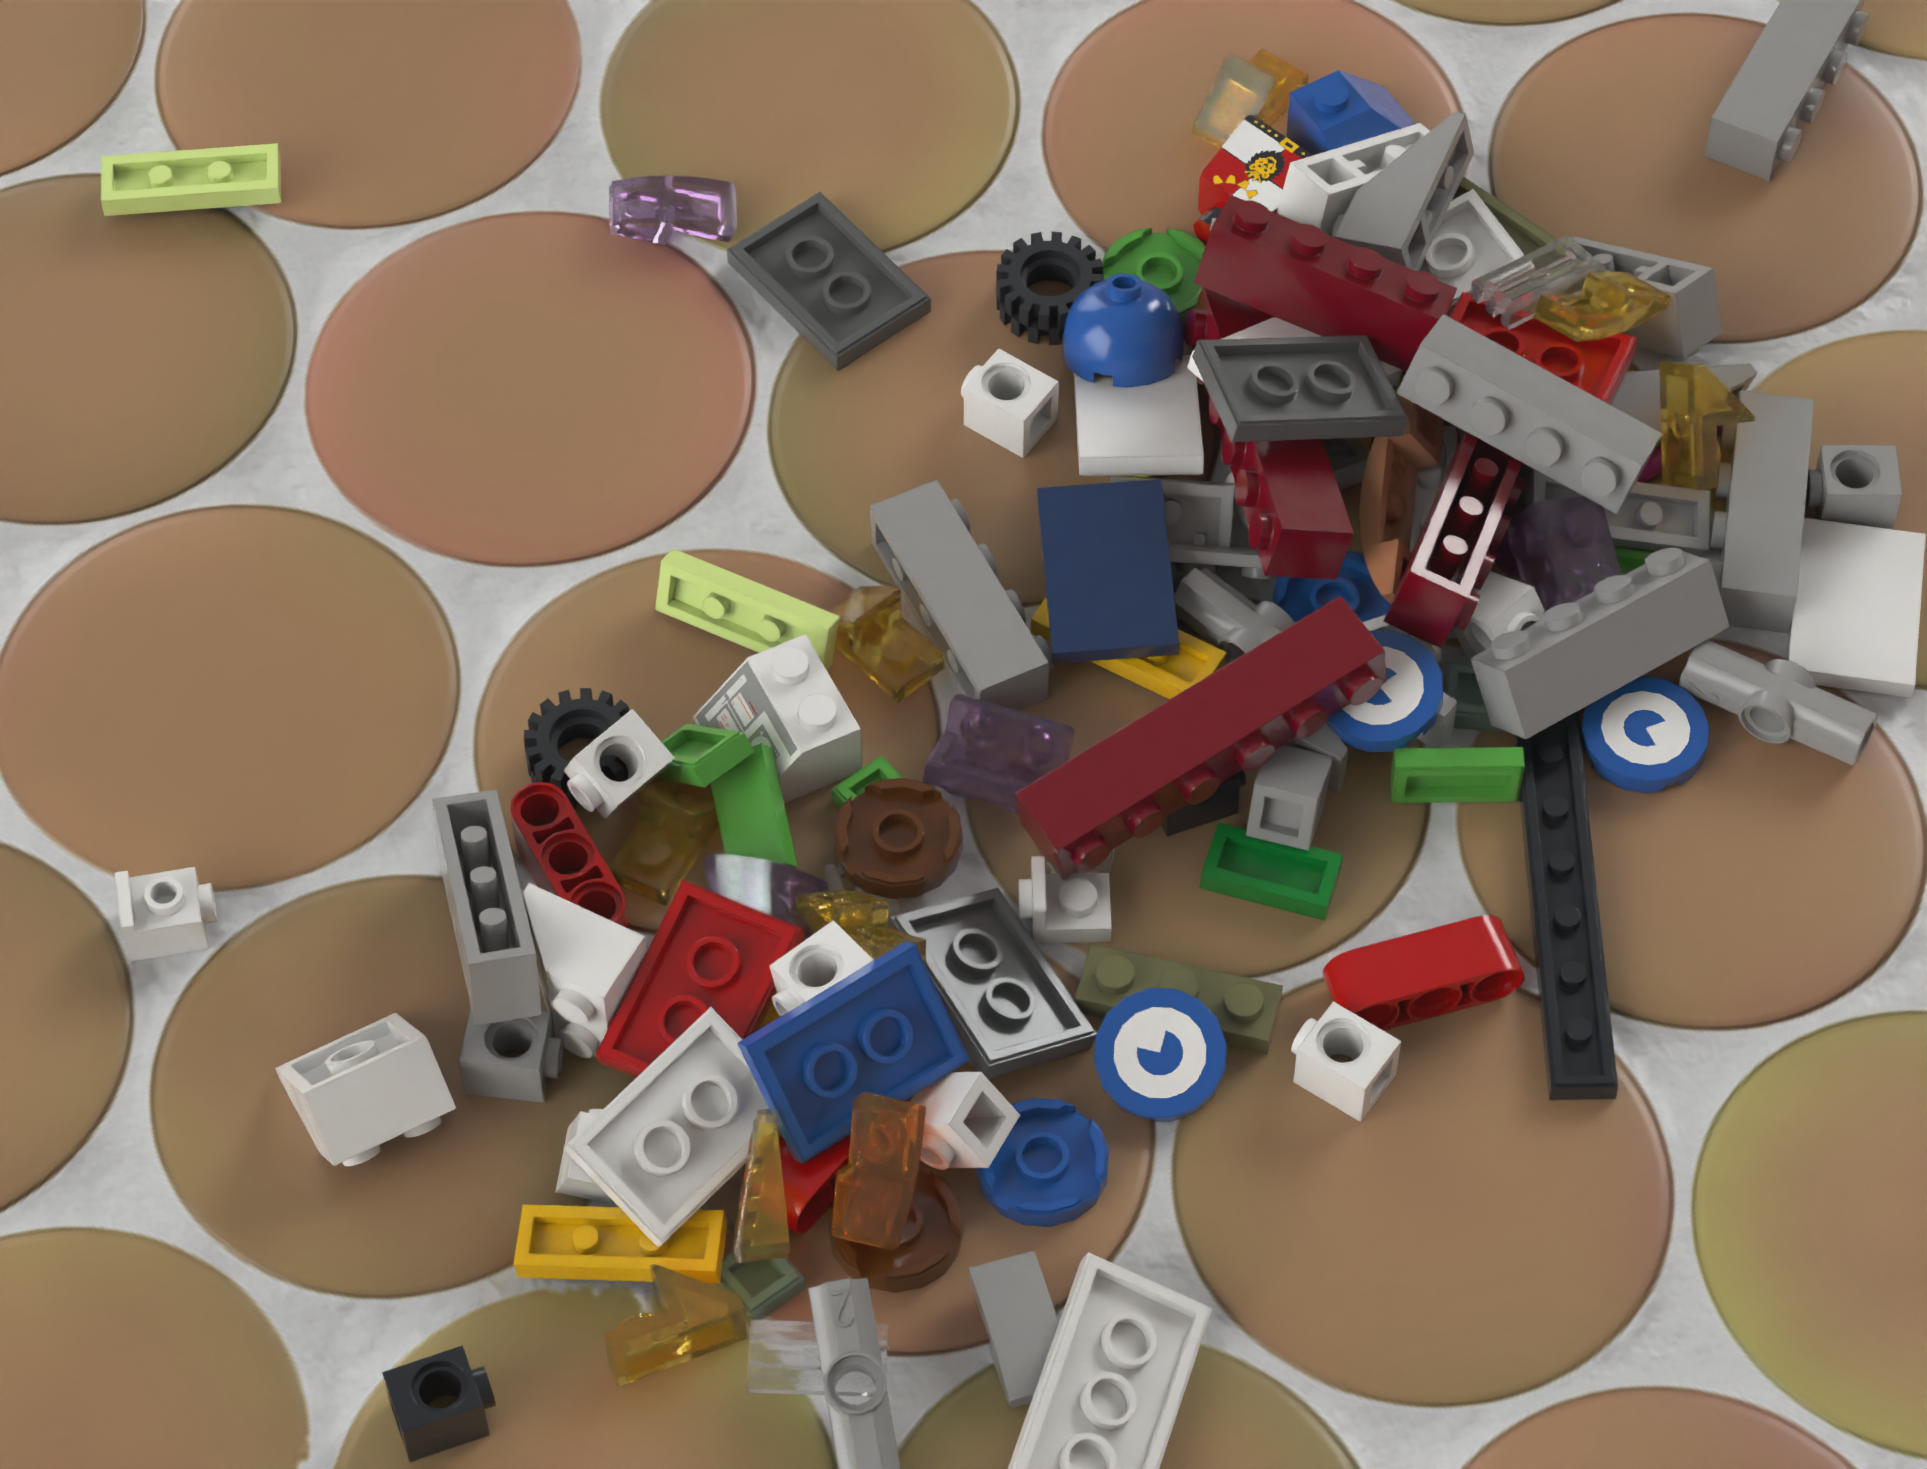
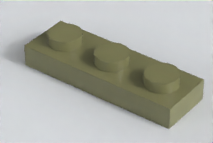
[1075,944,1283,1054]

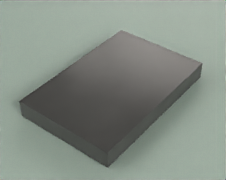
[727,192,931,371]
[1192,335,1409,442]
[884,888,1097,1079]

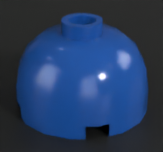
[1063,274,1184,387]

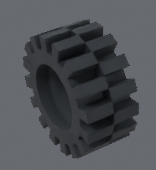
[996,231,1104,345]
[524,688,629,812]

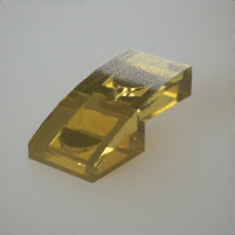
[1533,272,1671,342]
[796,889,926,964]

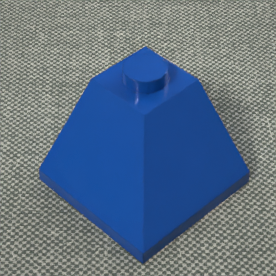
[1286,70,1416,155]

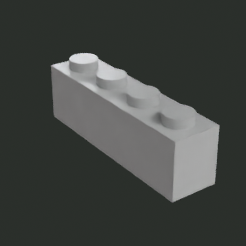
[1704,0,1870,181]
[1397,314,1662,514]
[1709,390,1814,634]
[870,480,1054,726]
[1470,548,1730,739]
[432,789,542,1026]

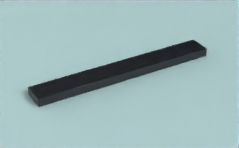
[1513,711,1618,1100]

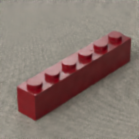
[1184,287,1354,580]
[1015,596,1386,880]

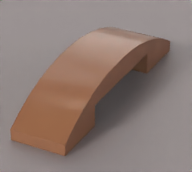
[1359,394,1444,604]

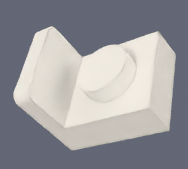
[1018,856,1112,943]

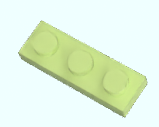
[101,143,281,216]
[655,549,840,671]

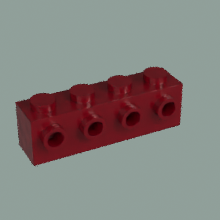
[1194,195,1457,372]
[1383,432,1527,648]

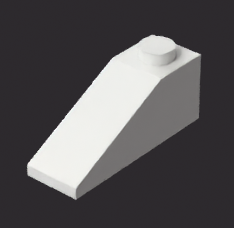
[1277,123,1430,236]

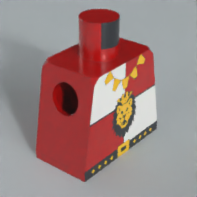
[1193,113,1313,246]

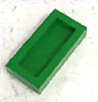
[1200,822,1343,921]

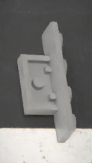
[1110,476,1278,579]

